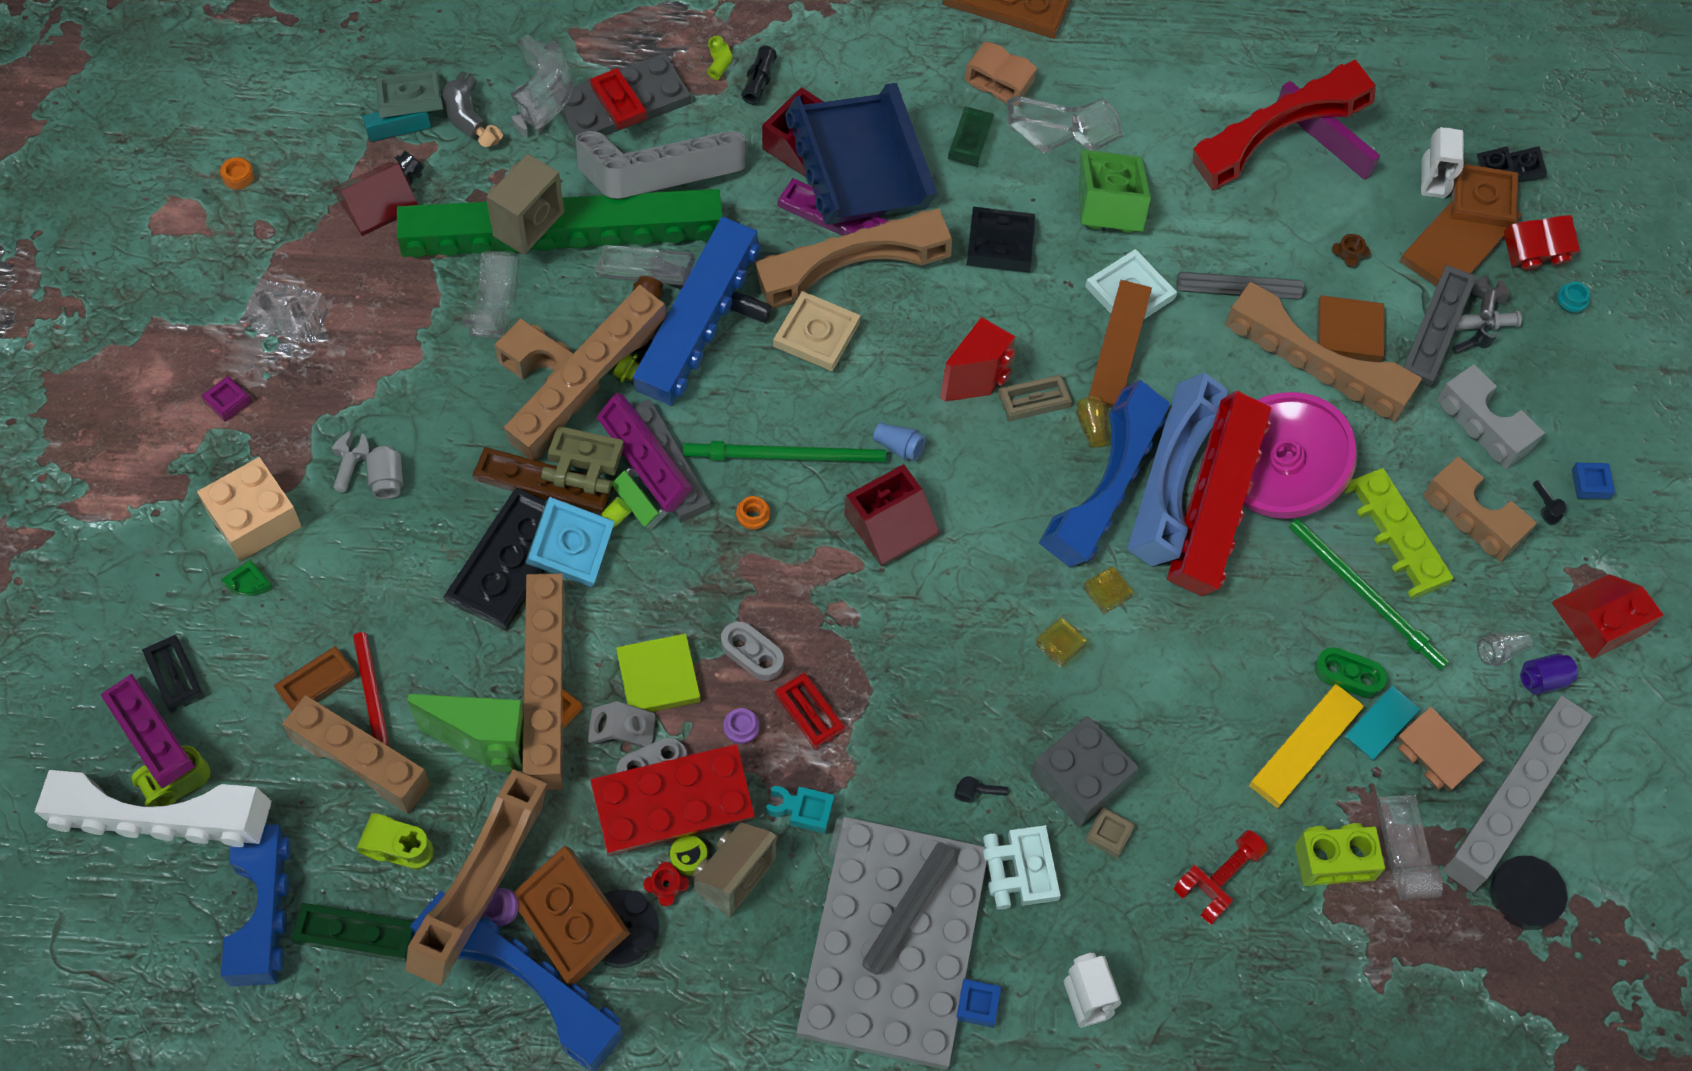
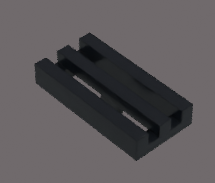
[142,634,205,713]

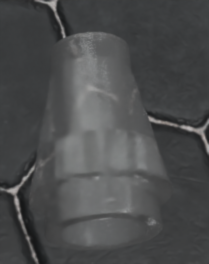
[1477,630,1533,667]

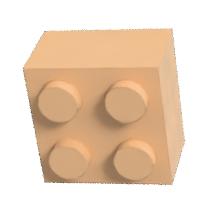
[197,457,302,562]

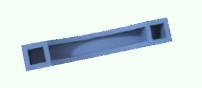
[1127,372,1228,567]

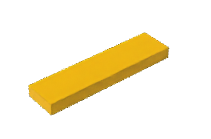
[1249,684,1364,809]

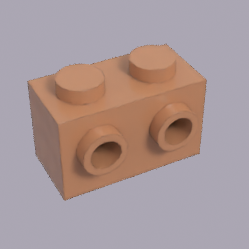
[1396,706,1484,792]

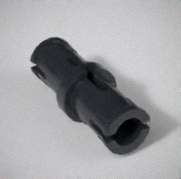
[741,45,777,105]

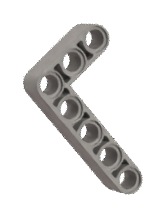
[576,131,746,198]

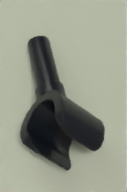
[1452,322,1499,354]
[1533,480,1566,525]
[954,776,1008,803]

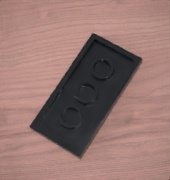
[444,487,547,631]

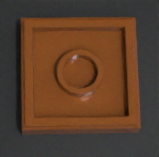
[1451,164,1518,228]
[1317,295,1384,362]

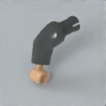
[442,72,503,147]

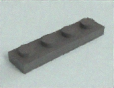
[1403,265,1477,387]
[632,399,711,523]

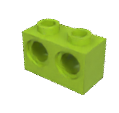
[1295,823,1385,886]

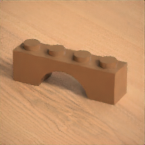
[282,695,431,814]

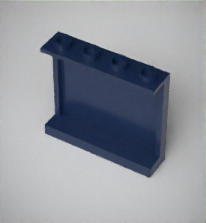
[786,83,938,225]

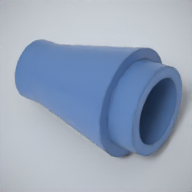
[873,422,926,461]

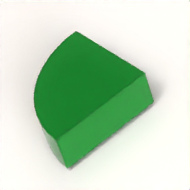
[221,559,273,596]

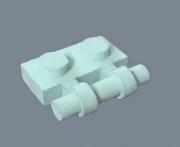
[983,825,1060,910]

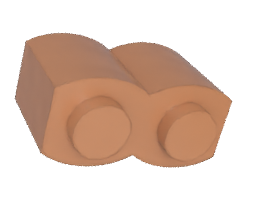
[964,42,1037,106]

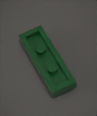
[291,903,414,963]

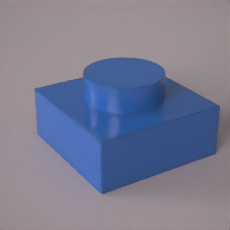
[1572,462,1615,499]
[956,979,1001,1028]

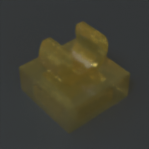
[1083,566,1133,615]

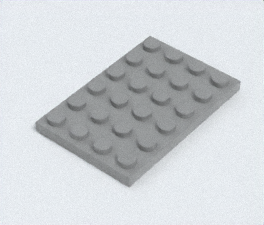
[796,817,987,1070]

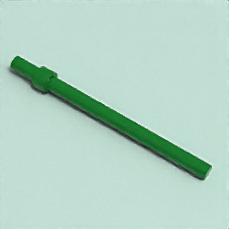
[683,440,886,463]
[1289,518,1450,671]

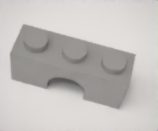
[1437,364,1545,470]

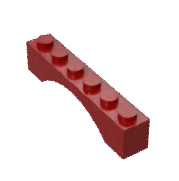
[1193,59,1376,191]

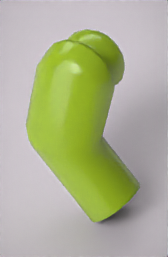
[707,36,733,80]

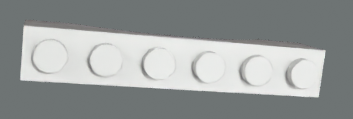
[35,770,272,847]

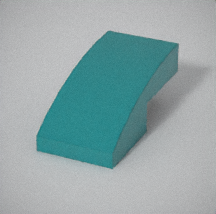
[1345,686,1421,761]

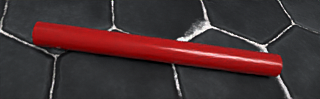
[353,632,390,747]

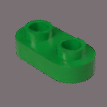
[1314,647,1387,698]

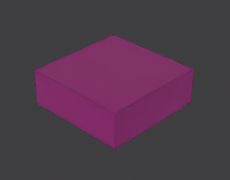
[201,376,252,422]

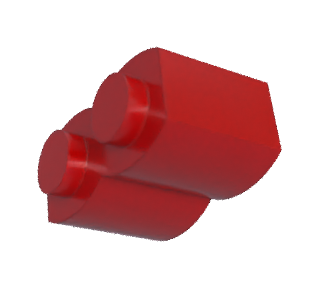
[1503,215,1580,270]

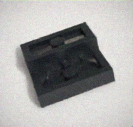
[966,206,1035,272]

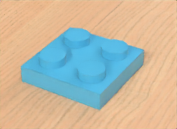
[525,497,615,587]

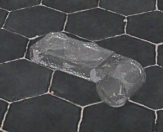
[1376,795,1443,901]

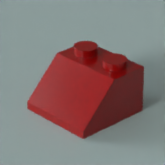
[940,317,1016,402]
[1552,574,1664,660]

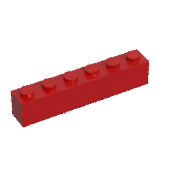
[1166,390,1272,596]

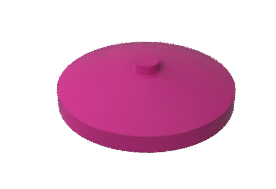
[1243,392,1357,518]

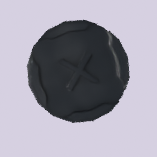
[1490,856,1568,930]

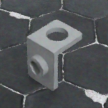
[588,701,655,748]

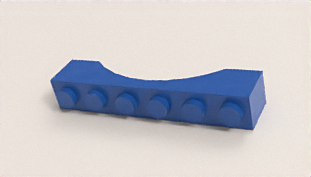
[1039,379,1170,567]
[410,891,623,1071]

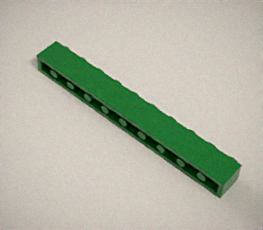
[397,189,722,258]

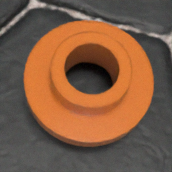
[736,496,770,530]

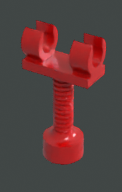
[1173,830,1268,925]

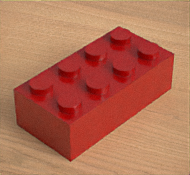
[590,744,755,857]

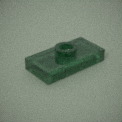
[948,106,994,167]

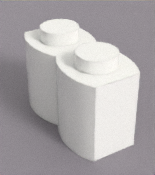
[1421,127,1464,199]
[1063,953,1121,1028]

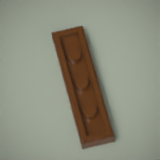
[473,447,614,515]

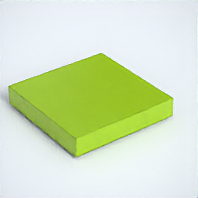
[616,633,700,712]

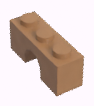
[494,318,600,414]
[1423,456,1537,563]

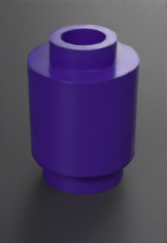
[1520,653,1578,695]

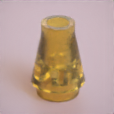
[1075,396,1109,448]

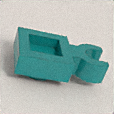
[766,786,835,834]

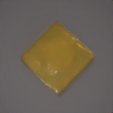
[1035,617,1087,668]

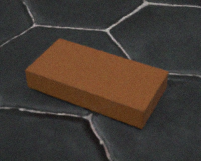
[273,645,357,712]

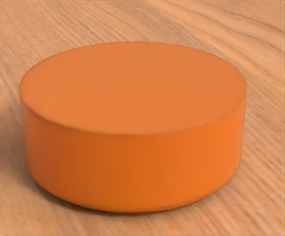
[220,157,254,189]

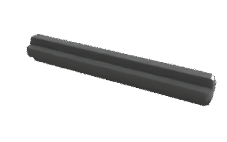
[1176,272,1304,299]
[862,842,954,975]

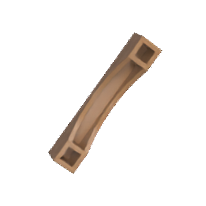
[755,208,952,309]
[1225,281,1422,422]
[503,285,667,461]
[523,573,566,790]
[405,769,547,986]

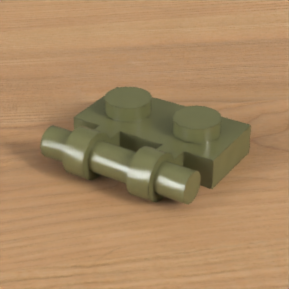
[541,426,624,495]

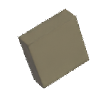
[1085,807,1135,859]

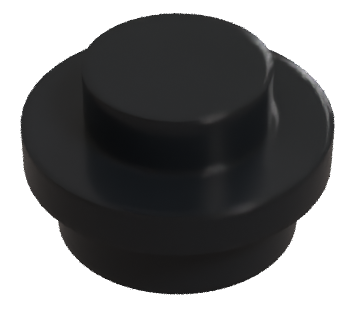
[395,150,425,179]

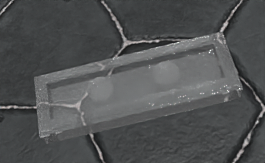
[594,245,695,285]

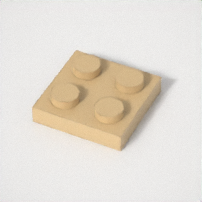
[773,291,861,371]

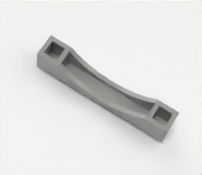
[1442,695,1593,893]

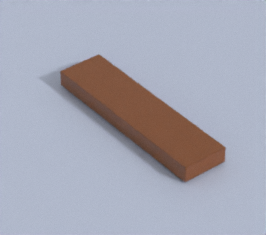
[1087,279,1152,408]

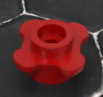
[643,862,689,907]

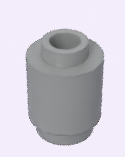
[366,446,403,500]

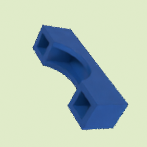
[221,824,291,987]

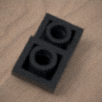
[1477,146,1547,182]

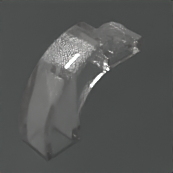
[511,35,573,130]
[463,250,520,339]

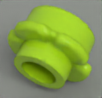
[612,353,640,383]

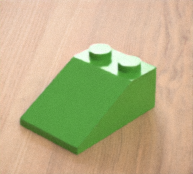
[1079,149,1151,233]
[407,694,524,772]

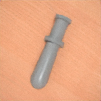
[1455,311,1522,331]

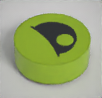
[670,835,708,875]

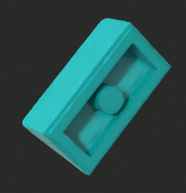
[362,111,431,142]

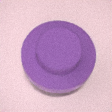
[723,708,759,744]
[483,888,519,927]

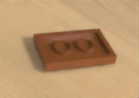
[514,845,631,984]

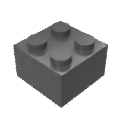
[1030,716,1139,828]

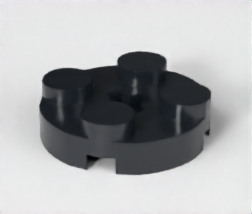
[601,890,659,968]

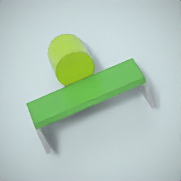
[601,468,669,529]

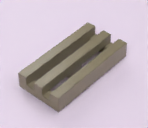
[998,374,1072,422]

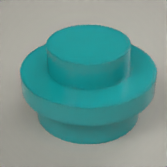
[1557,281,1590,312]

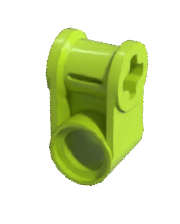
[131,746,211,807]
[356,813,434,870]

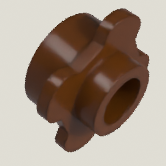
[1332,234,1370,267]

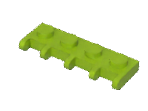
[1343,468,1454,599]

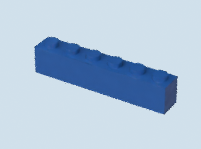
[633,216,761,406]

